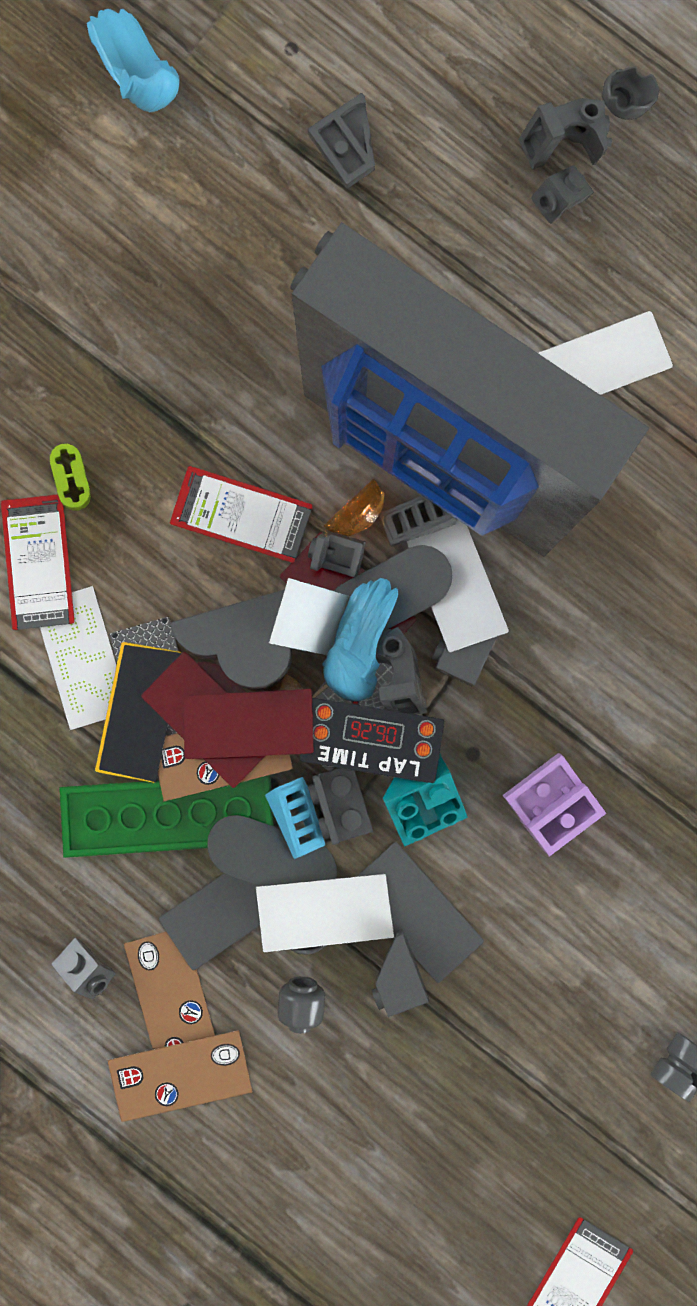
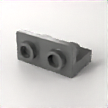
[308,768,373,845]

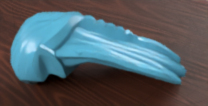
[87,9,180,112]
[322,578,398,702]

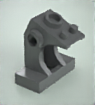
[518,98,612,170]
[376,627,427,714]

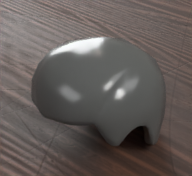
[602,66,659,120]

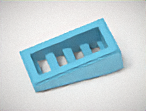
[265,777,325,859]

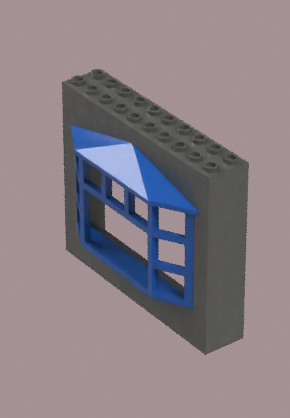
[290,222,650,557]

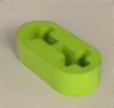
[50,444,91,511]

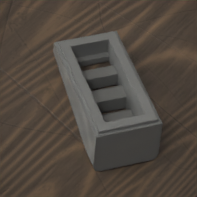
[379,495,457,547]

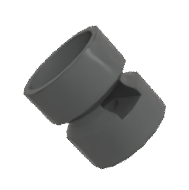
[650,1032,697,1102]

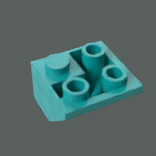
[383,754,468,847]

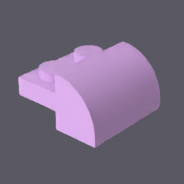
[502,753,606,856]

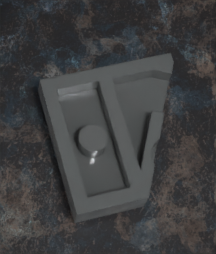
[308,93,375,189]

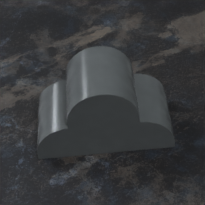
[170,583,310,690]

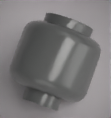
[278,977,325,1034]

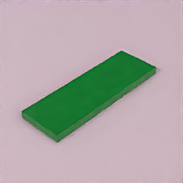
[59,775,274,858]

